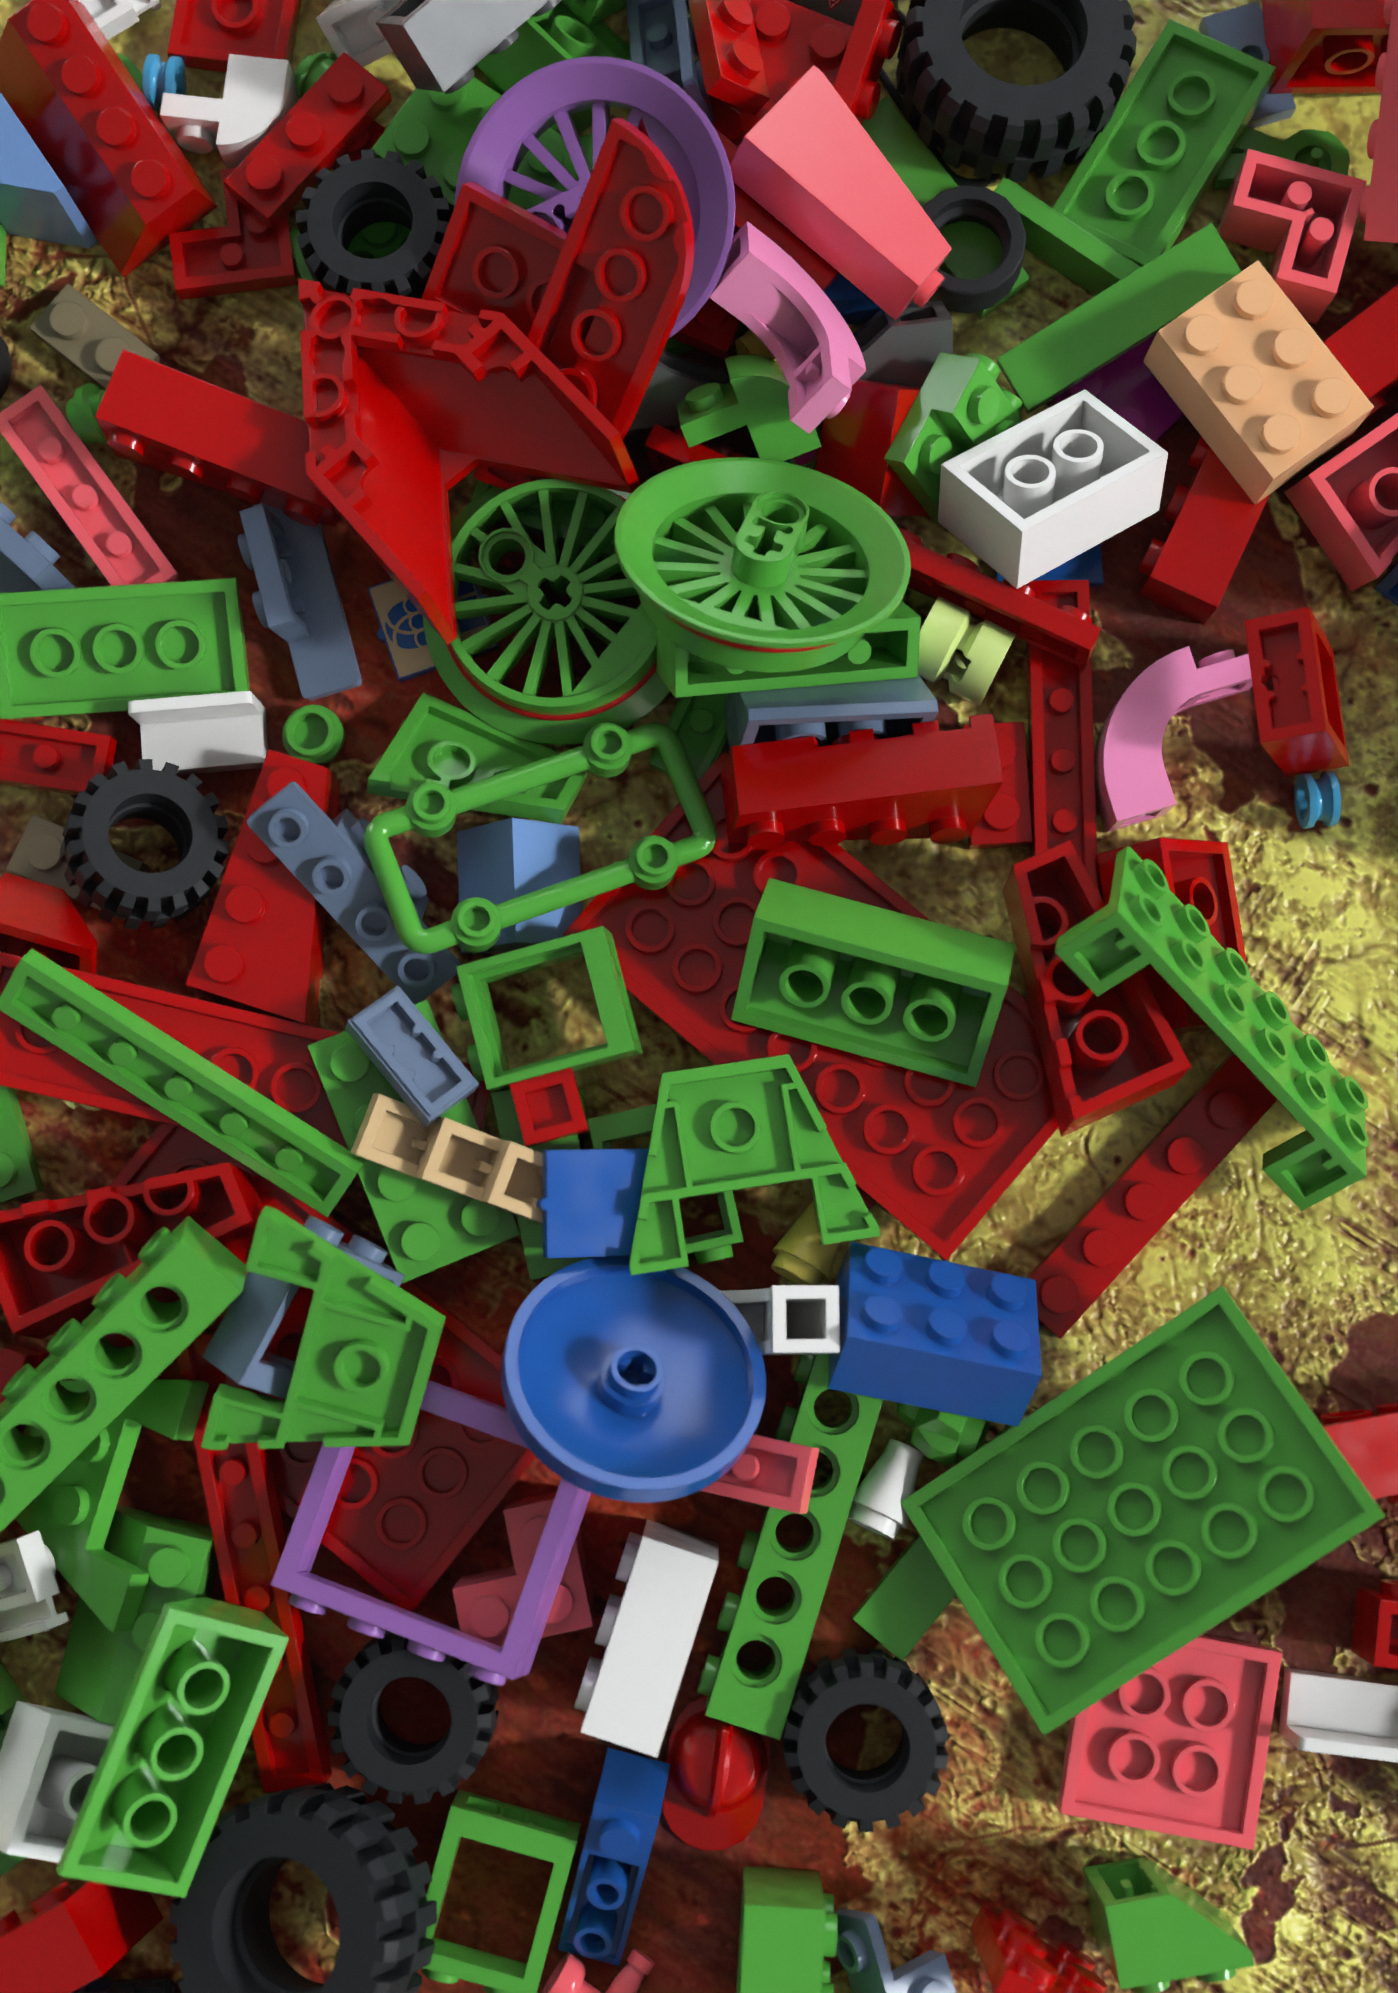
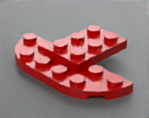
[421,118,694,490]

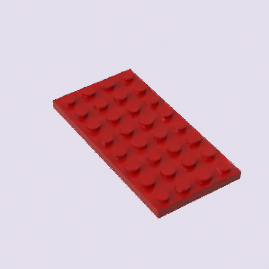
[562,751,1058,1261]
[79,1123,536,1612]

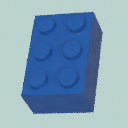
[828,1242,1042,1427]

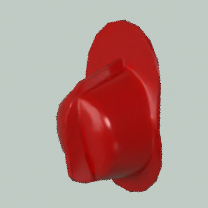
[662,1695,770,1851]

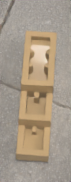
[350,1093,543,1225]

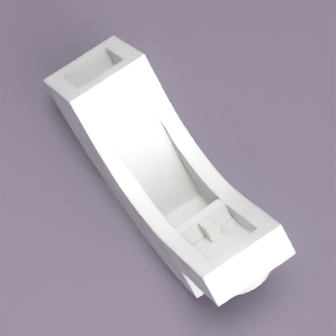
[720,1285,840,1356]

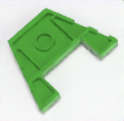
[629,1054,880,1276]
[201,1206,446,1450]
[15,1380,209,1632]

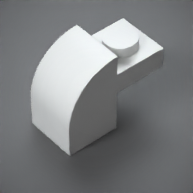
[160,54,299,168]

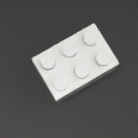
[938,389,1168,589]
[574,1519,719,1758]

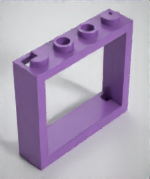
[271,1380,591,1685]

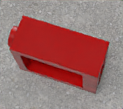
[1244,607,1349,778]

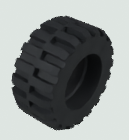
[896,0,1137,182]
[169,1783,437,1993]

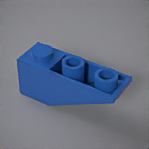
[557,1748,670,1966]

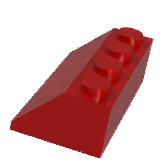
[0,0,218,277]

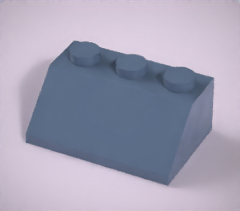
[724,675,939,751]

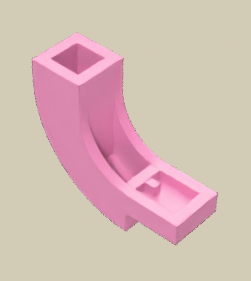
[709,221,866,434]
[1094,646,1253,833]

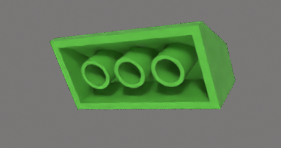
[731,878,1016,1087]
[56,1597,289,1898]

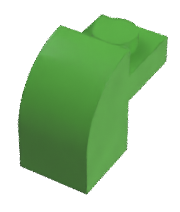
[676,354,822,462]

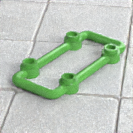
[363,723,718,954]

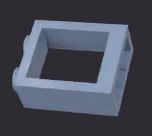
[203,1216,405,1399]

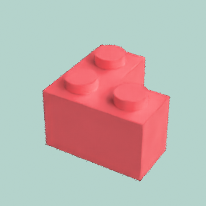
[1218,149,1367,324]
[452,1491,597,1647]

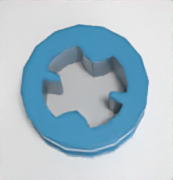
[142,53,186,111]
[1294,771,1341,829]

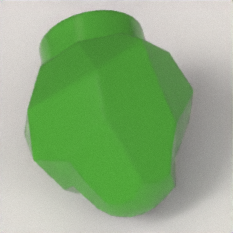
[897,1403,991,1466]

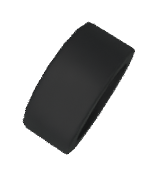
[923,185,1026,314]

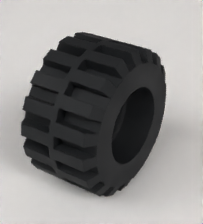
[296,149,451,299]
[60,759,230,929]
[328,1631,499,1804]
[782,1648,949,1832]

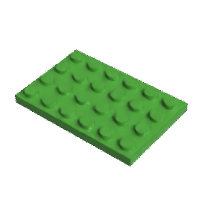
[900,1286,1386,1736]

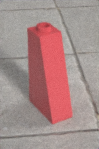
[730,65,952,321]

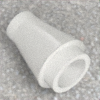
[848,1439,924,1541]

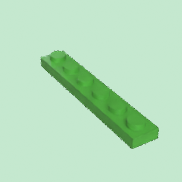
[0,949,365,1218]

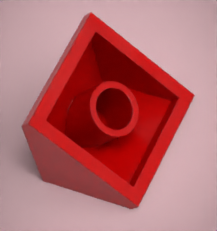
[814,379,929,516]

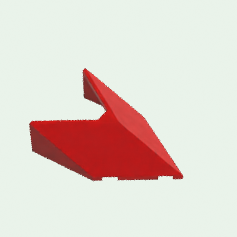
[298,278,641,645]

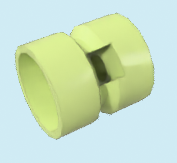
[918,596,1016,707]

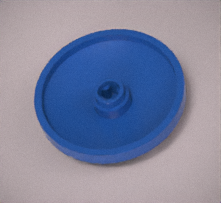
[501,1256,766,1503]

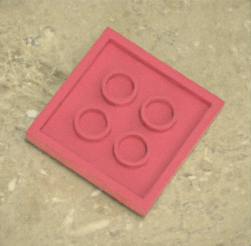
[1056,1634,1282,1850]

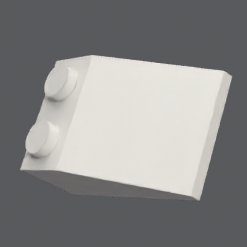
[0,1701,115,1863]

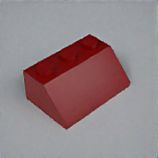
[1097,837,1247,1034]

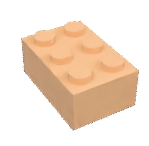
[1143,260,1374,504]

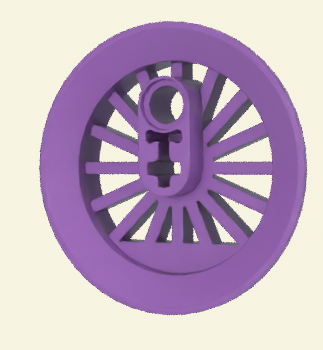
[455,56,736,339]

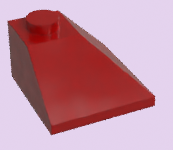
[0,873,97,975]

